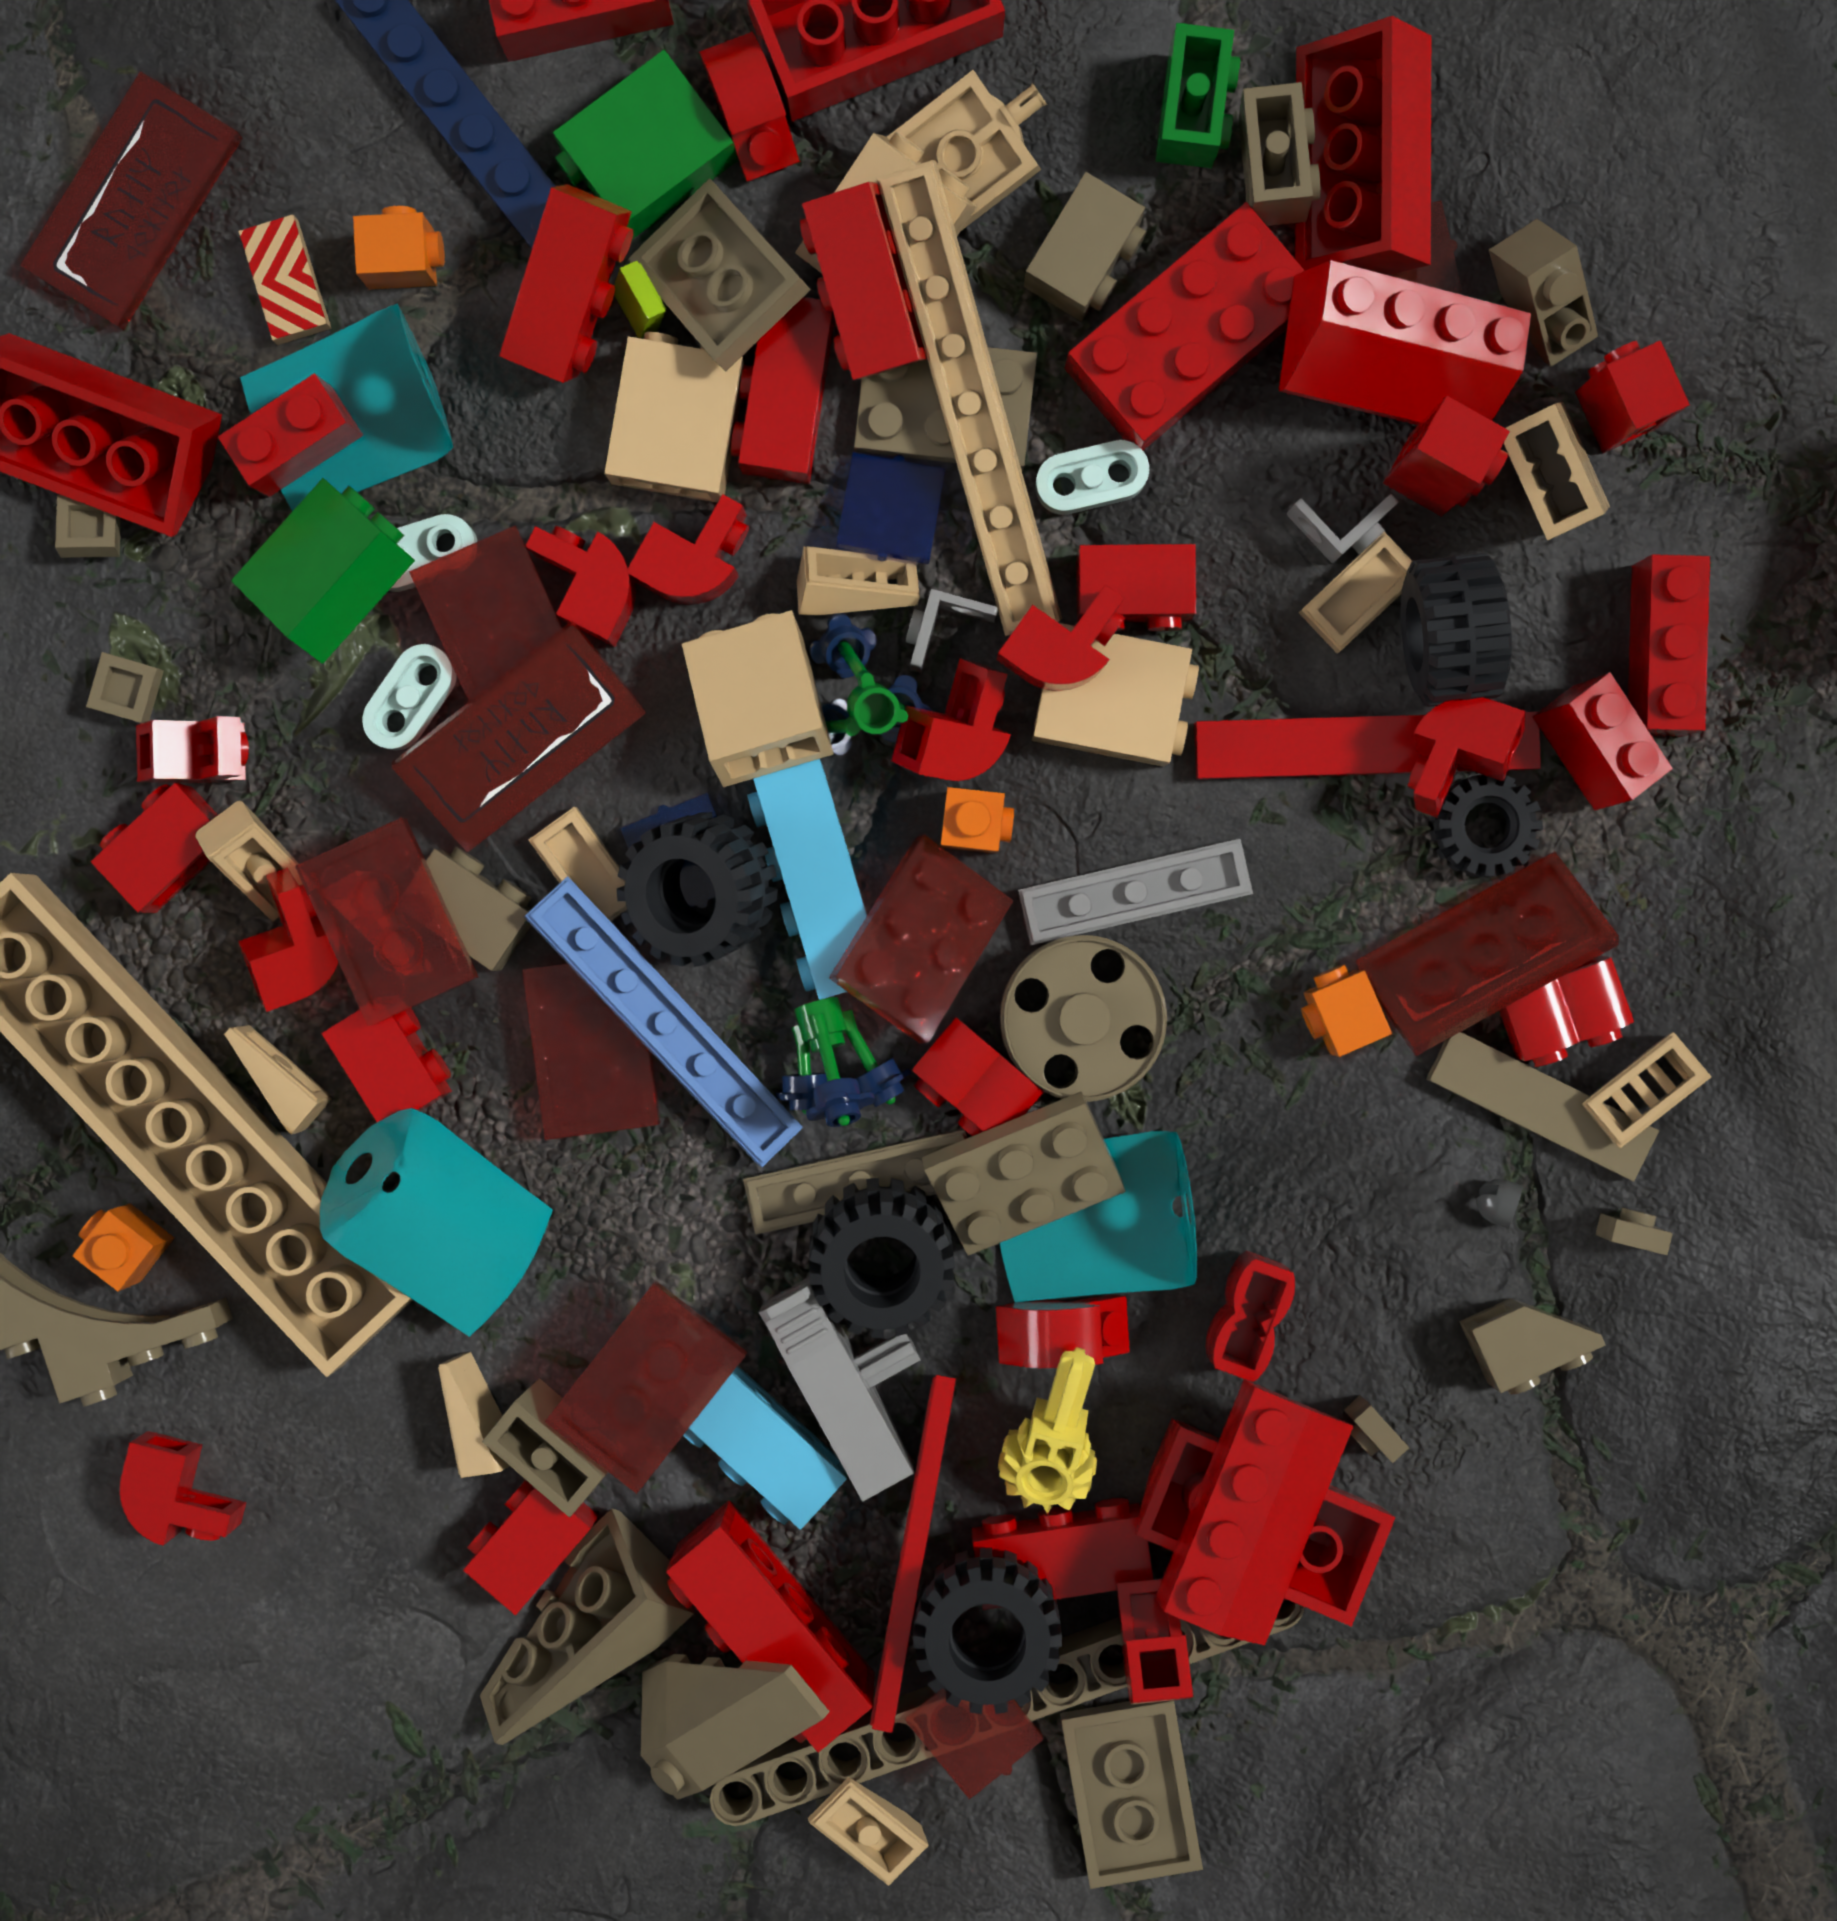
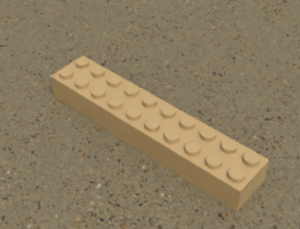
[0,873,413,1377]

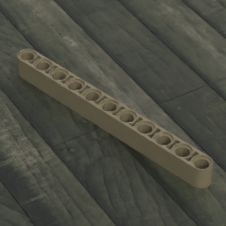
[710,1599,1305,1826]

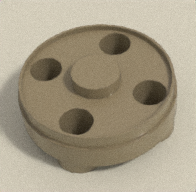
[1000,935,1167,1102]

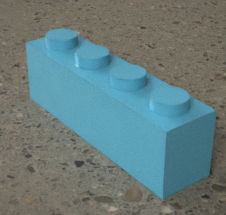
[747,759,886,1000]
[630,1315,848,1530]

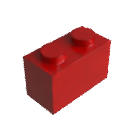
[1575,340,1690,454]
[218,373,364,497]
[1076,544,1196,631]
[1533,672,1673,811]
[91,783,218,913]
[321,996,452,1122]
[463,1480,598,1616]

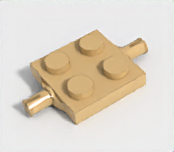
[887,70,1047,231]

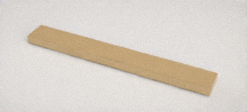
[877,160,1062,636]

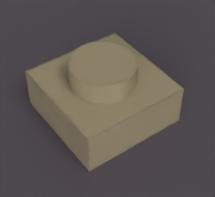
[55,495,121,558]
[86,652,164,723]
[1595,1207,1673,1255]
[1344,1395,1409,1463]

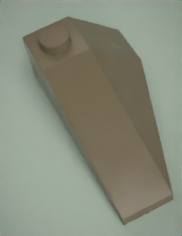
[480,1508,695,1745]
[641,1654,830,1800]

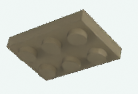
[628,178,811,372]
[854,347,1037,471]
[922,1091,1126,1256]
[1060,1700,1203,1889]

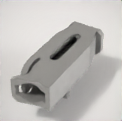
[759,1277,921,1502]

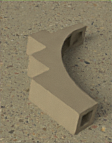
[0,1253,233,1407]

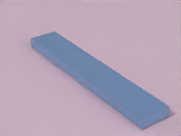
[523,876,803,1167]

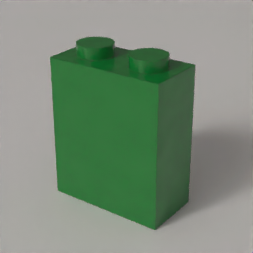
[553,50,738,240]
[231,478,415,664]

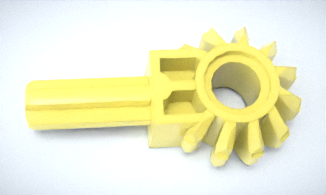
[998,1347,1097,1514]

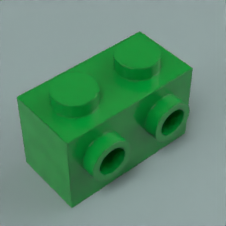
[1155,23,1240,169]

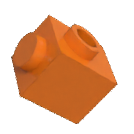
[353,206,445,290]
[940,787,1014,854]
[1301,964,1392,1057]
[72,1203,175,1292]

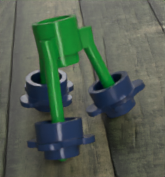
[809,613,932,755]
[776,997,912,1127]

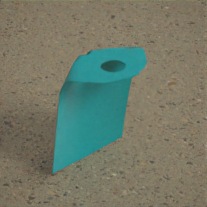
[240,303,454,511]
[320,1108,553,1337]
[1000,1131,1197,1302]

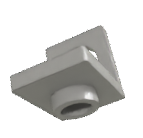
[1287,494,1398,564]
[906,589,998,673]

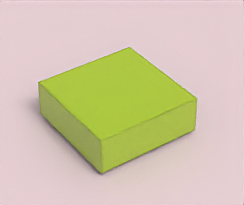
[614,261,666,339]

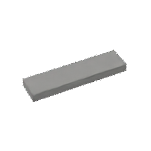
[1017,839,1253,945]

